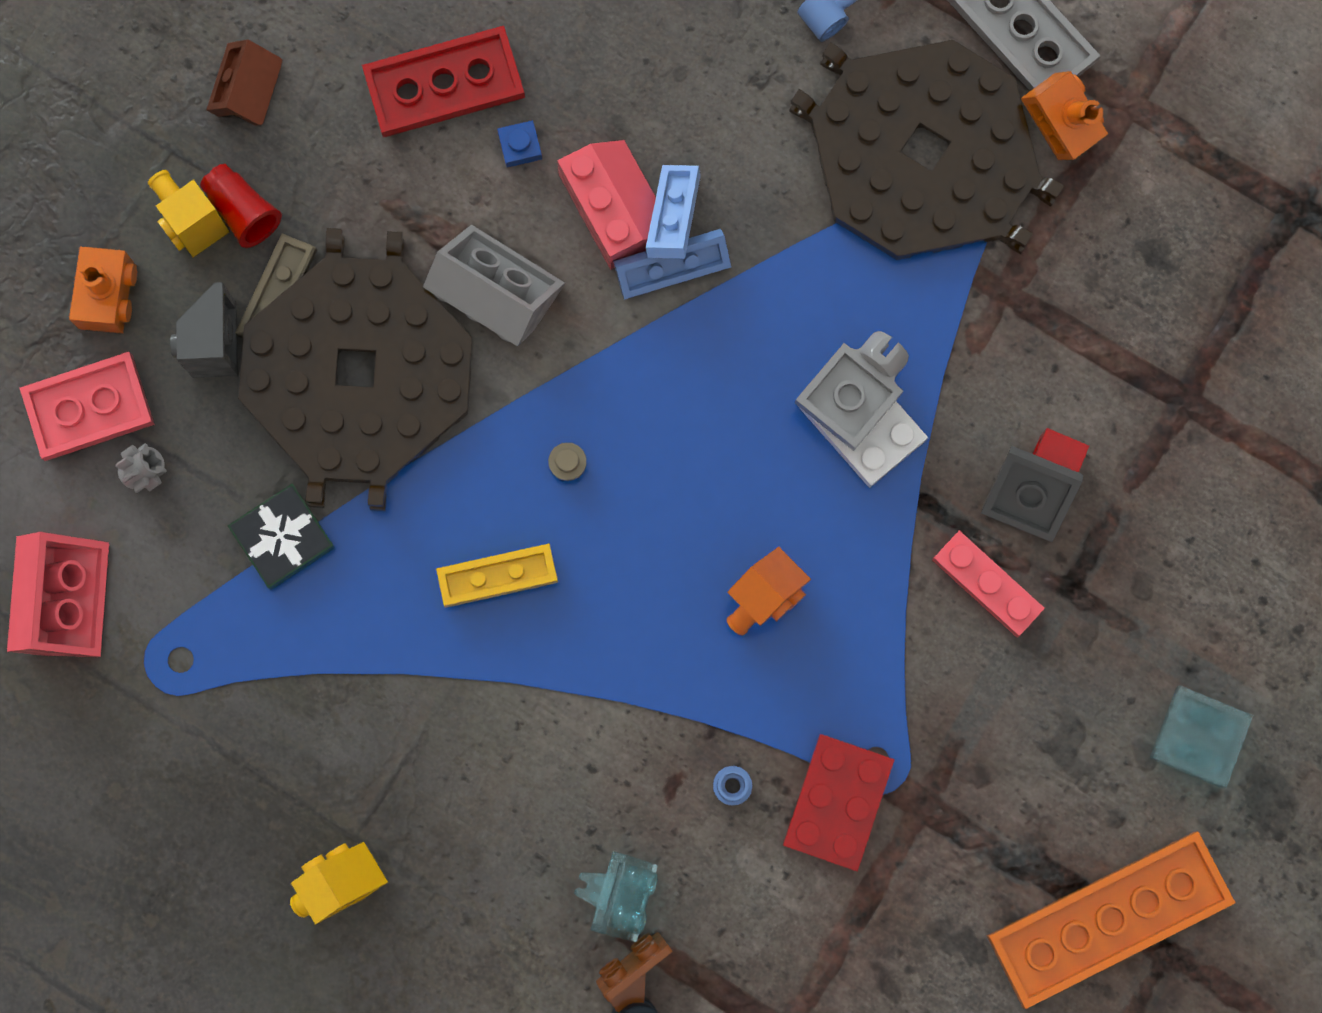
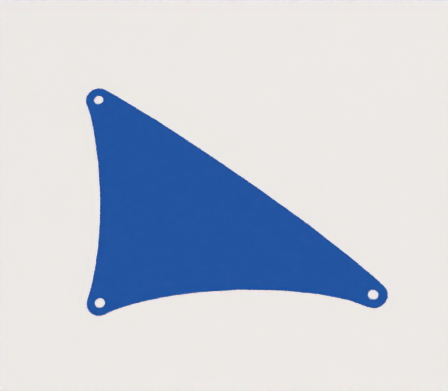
[144,223,987,795]

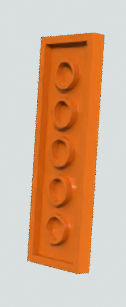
[987,831,1235,1009]

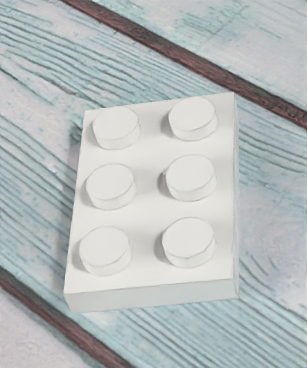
[798,401,928,488]

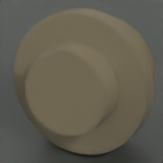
[548,443,587,481]

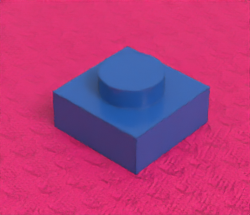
[497,120,542,168]

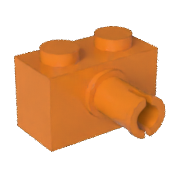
[1020,71,1108,160]
[69,246,137,333]
[726,547,811,636]

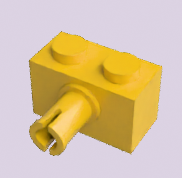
[148,170,229,257]
[290,842,388,925]

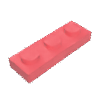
[932,530,1045,638]

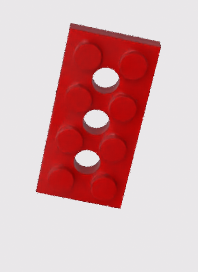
[362,25,525,138]

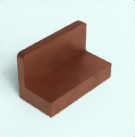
[206,39,282,126]

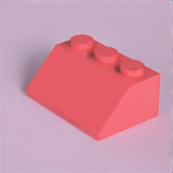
[557,140,656,270]
[7,532,109,657]

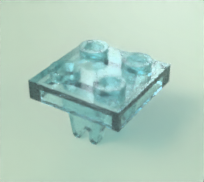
[1150,685,1253,789]
[574,851,658,942]

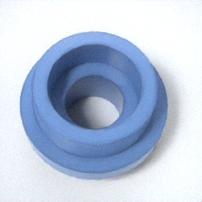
[713,766,752,806]

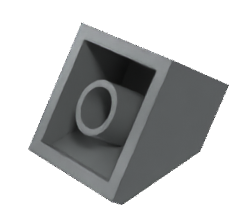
[170,282,238,378]

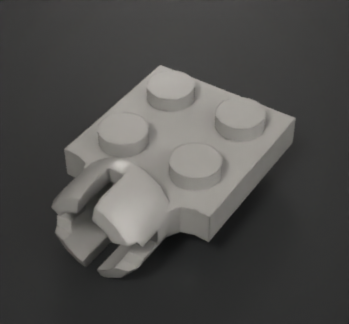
[795,331,909,451]

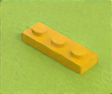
[436,543,558,608]

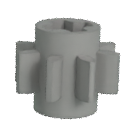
[116,443,167,493]

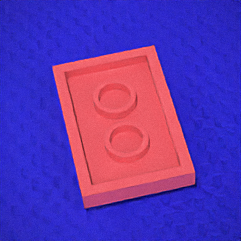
[20,352,155,461]

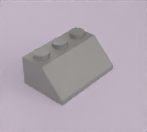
[423,225,565,346]

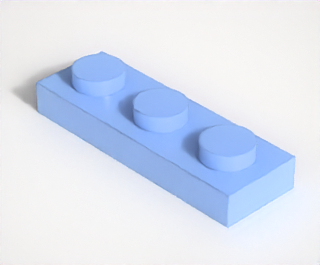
[646,165,700,259]

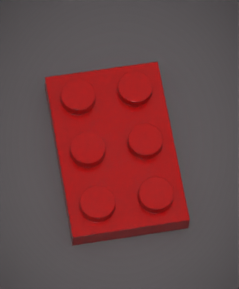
[783,734,895,872]

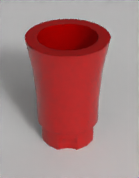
[200,164,282,248]

